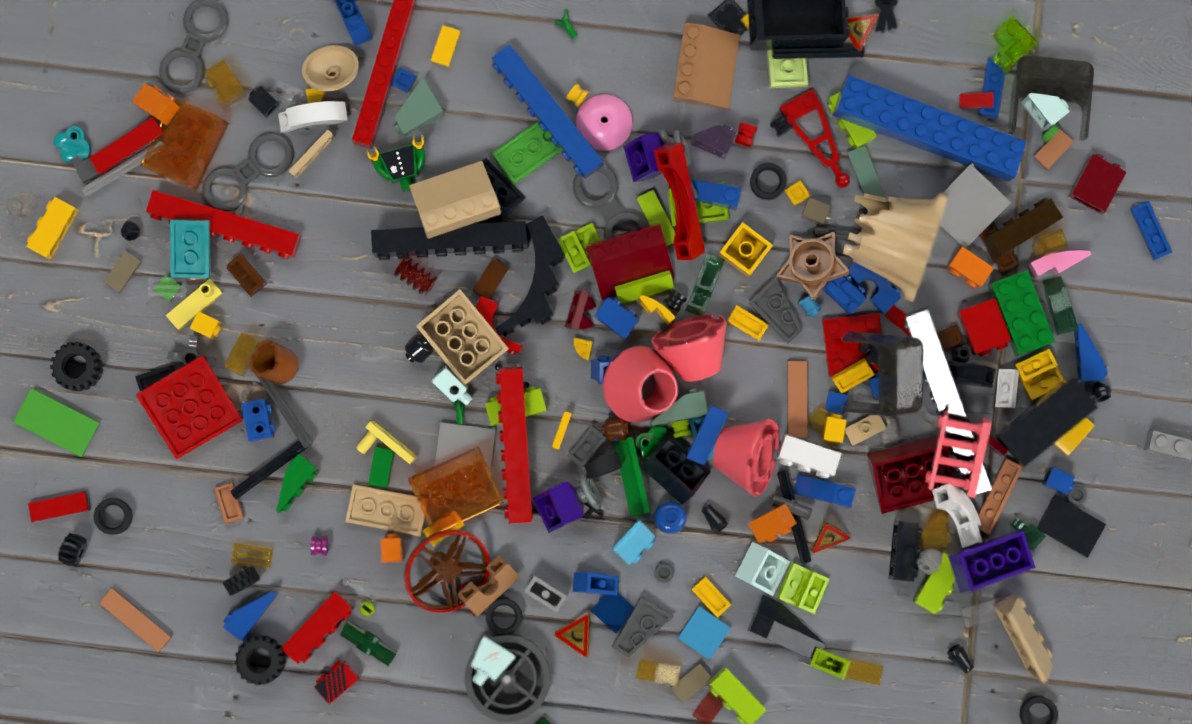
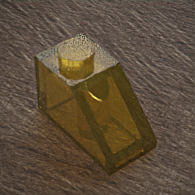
[636,659,681,686]

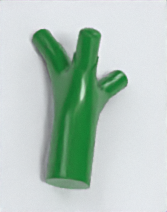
[554,9,578,39]
[450,400,464,424]

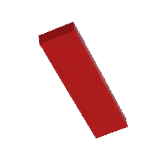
[89,117,164,175]

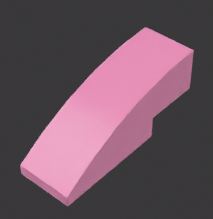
[1027,250,1091,278]

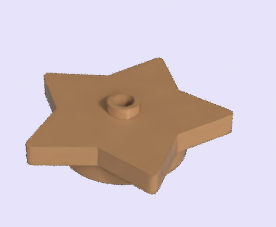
[777,232,850,301]

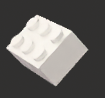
[776,435,841,479]

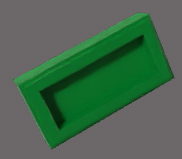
[368,447,394,488]

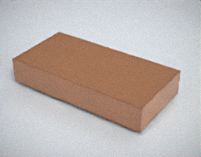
[1033,129,1074,170]
[214,482,244,524]

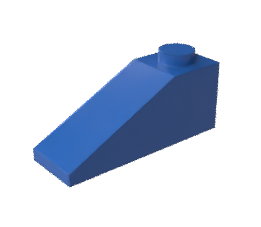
[691,180,741,210]
[1074,324,1107,382]
[793,475,856,508]
[223,591,278,641]

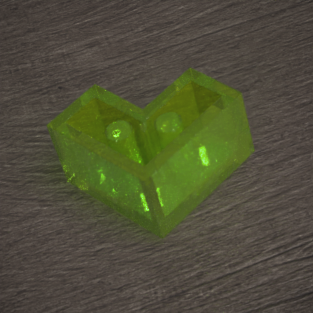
[992,16,1039,73]

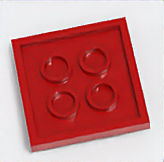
[822,313,885,377]

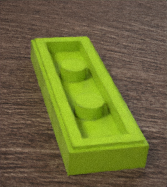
[636,190,675,247]
[615,270,674,304]

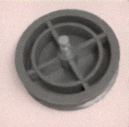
[465,635,551,722]

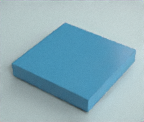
[678,606,731,660]

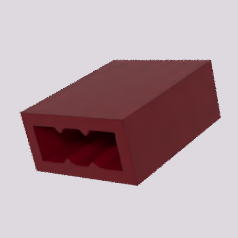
[1068,154,1127,215]

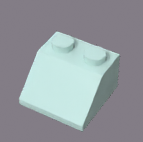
[1021,93,1070,132]
[735,542,790,596]

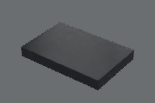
[1036,496,1107,558]

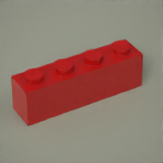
[281,591,353,664]

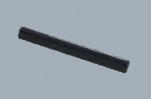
[772,46,865,59]
[230,441,307,499]
[777,470,811,564]

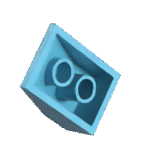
[612,520,655,565]

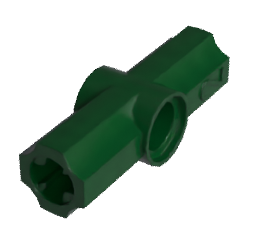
[340,621,397,666]

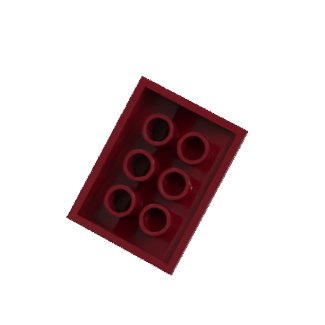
[585,223,675,300]
[867,436,953,514]

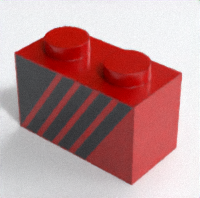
[314,660,360,704]

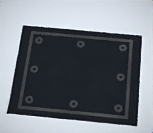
[708,0,748,36]

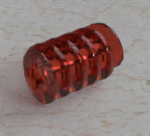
[394,258,437,296]

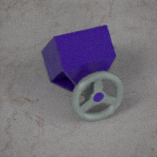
[623,130,691,182]
[532,474,602,533]

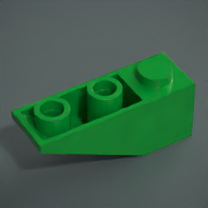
[276,454,318,513]

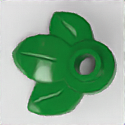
[635,426,667,459]

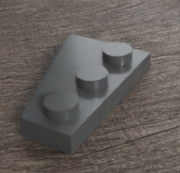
[748,277,802,344]
[611,597,674,657]

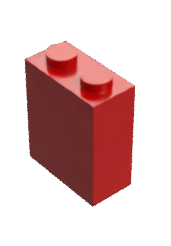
[957,298,1012,357]

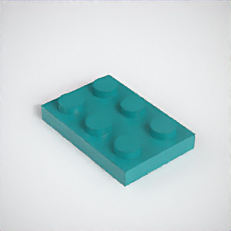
[170,219,211,278]

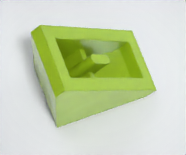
[810,648,851,680]

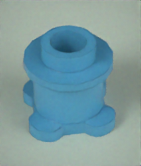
[798,296,822,318]

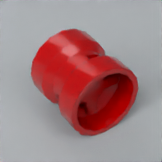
[734,123,757,147]

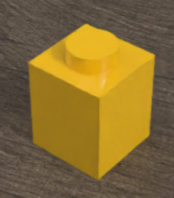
[190,311,222,340]
[822,414,846,444]

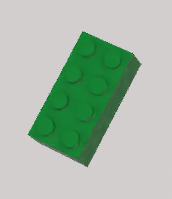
[988,270,1055,357]

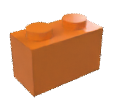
[132,83,180,126]
[947,246,994,289]
[748,503,797,544]
[381,534,404,562]

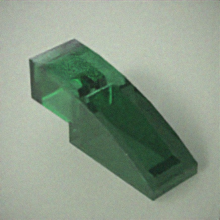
[685,253,725,315]
[1042,276,1079,335]

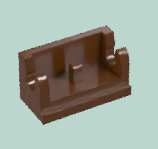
[226,253,267,298]

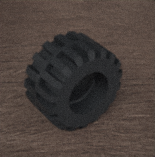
[50,342,103,391]
[234,635,286,685]

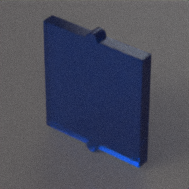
[591,592,634,633]

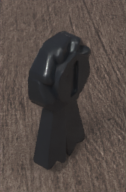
[875,0,898,33]

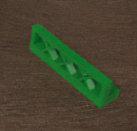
[614,437,650,517]

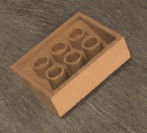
[673,22,740,110]

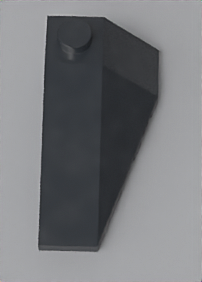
[748,595,826,659]

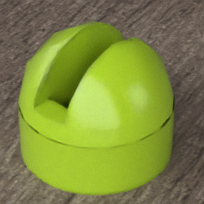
[359,601,375,616]

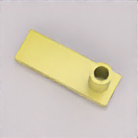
[166,279,223,330]
[356,420,418,464]

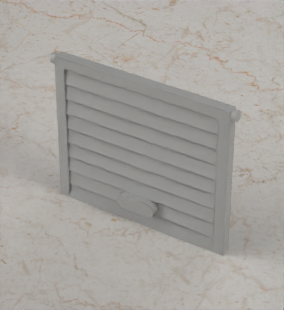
[940,163,1011,248]
[432,422,496,496]

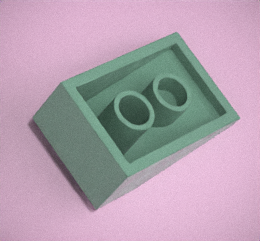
[650,388,708,428]

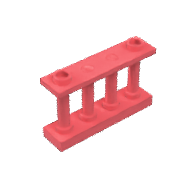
[925,410,991,498]

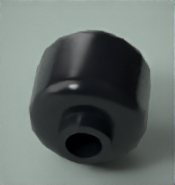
[405,335,433,363]

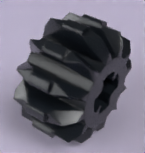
[58,533,87,567]

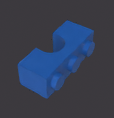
[848,262,901,314]

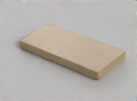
[345,484,429,537]

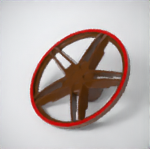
[404,529,490,613]

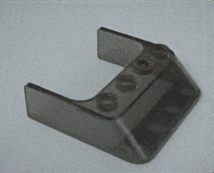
[1008,56,1094,141]
[842,331,923,417]

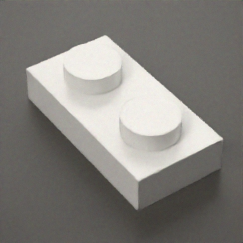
[995,369,1019,408]

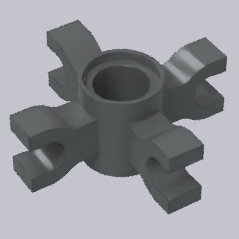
[167,335,216,365]

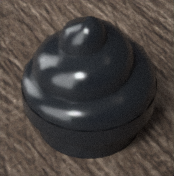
[120,221,140,241]
[1092,381,1111,402]

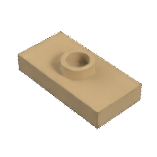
[845,412,887,446]

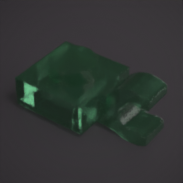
[1011,518,1046,551]

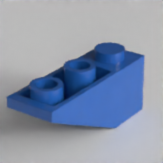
[334,0,372,47]

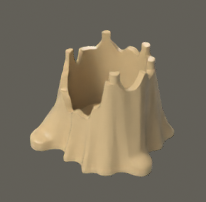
[843,193,948,302]

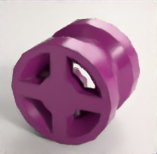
[311,536,328,556]

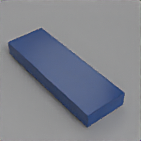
[978,59,1007,118]
[1130,200,1172,261]
[686,405,729,465]

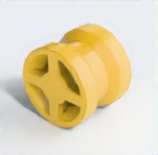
[566,83,589,107]

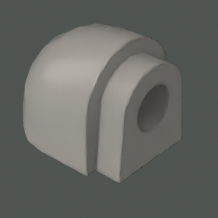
[917,548,943,575]

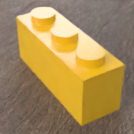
[26,197,79,260]

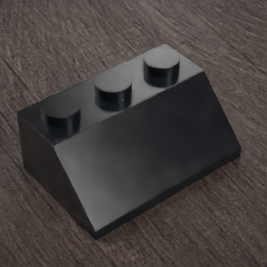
[482,158,526,223]
[640,433,711,504]
[888,521,922,582]

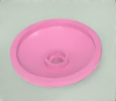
[576,94,633,151]

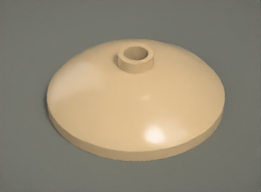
[302,45,359,91]

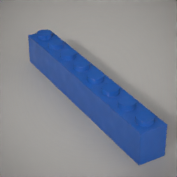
[491,44,603,179]

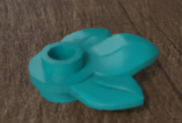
[53,126,90,162]

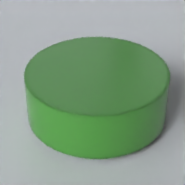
[1042,125,1060,143]

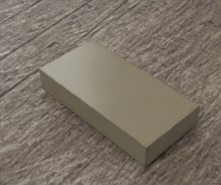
[104,251,142,293]
[670,663,712,703]

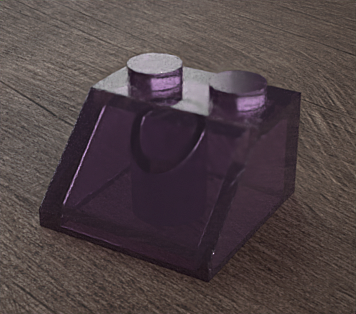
[690,124,736,160]

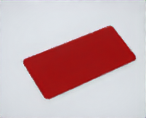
[959,92,994,108]
[885,305,912,337]

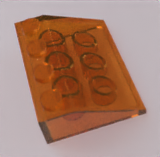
[140,98,229,191]
[408,447,504,534]

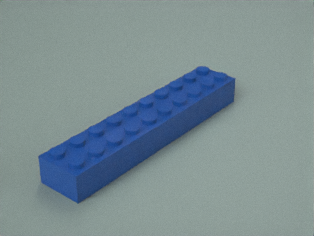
[832,75,1027,182]

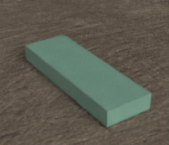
[847,146,886,197]

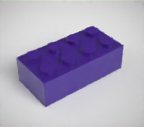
[948,531,1036,593]

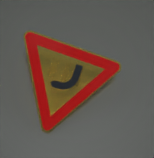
[847,14,879,52]
[811,522,851,553]
[554,614,590,657]

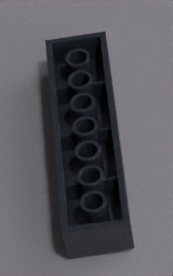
[371,221,528,261]

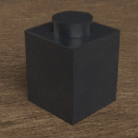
[248,86,280,118]

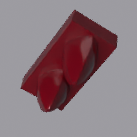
[564,290,596,330]

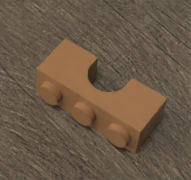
[457,555,520,617]

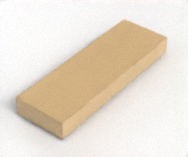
[289,130,335,179]

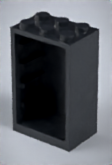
[747,0,850,51]
[995,377,1099,467]

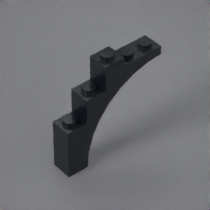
[496,215,565,337]
[870,344,996,388]

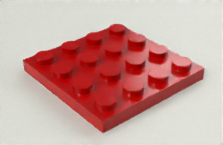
[135,355,243,460]

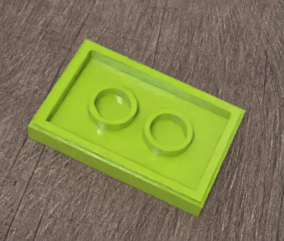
[667,182,729,227]

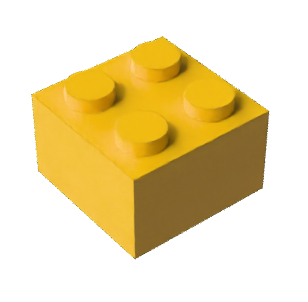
[718,222,773,278]

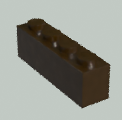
[984,199,1063,259]

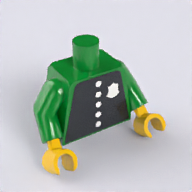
[366,135,426,192]

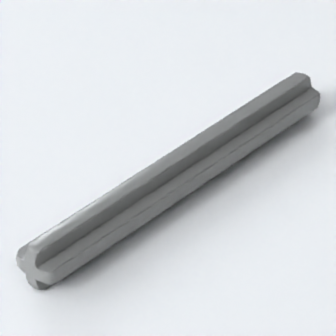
[81,140,166,196]

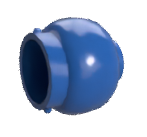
[654,501,687,534]

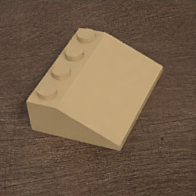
[409,161,501,239]
[416,289,509,386]
[993,594,1053,683]

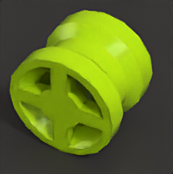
[670,419,692,438]

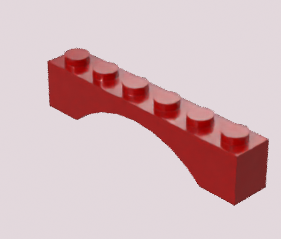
[654,142,705,260]

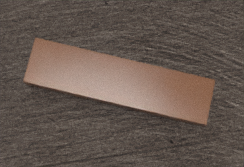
[788,361,808,438]
[978,458,1023,536]
[99,588,172,652]

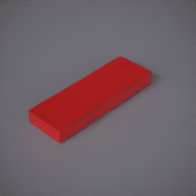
[28,492,90,522]

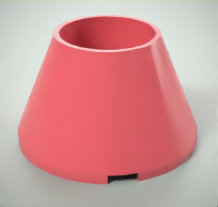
[651,314,727,382]
[603,346,678,423]
[713,419,779,496]

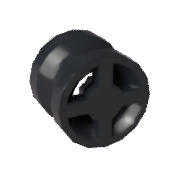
[770,114,794,137]
[663,289,687,312]

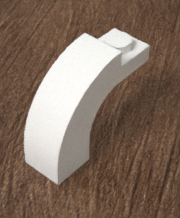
[278,101,348,133]
[932,484,982,549]

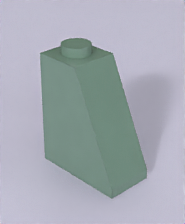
[394,79,444,137]

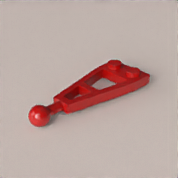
[779,89,850,188]

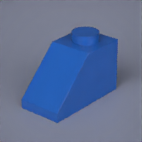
[572,572,619,595]

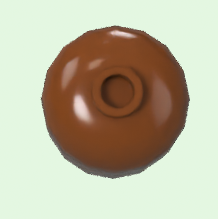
[249,340,299,384]

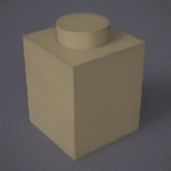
[801,197,832,226]

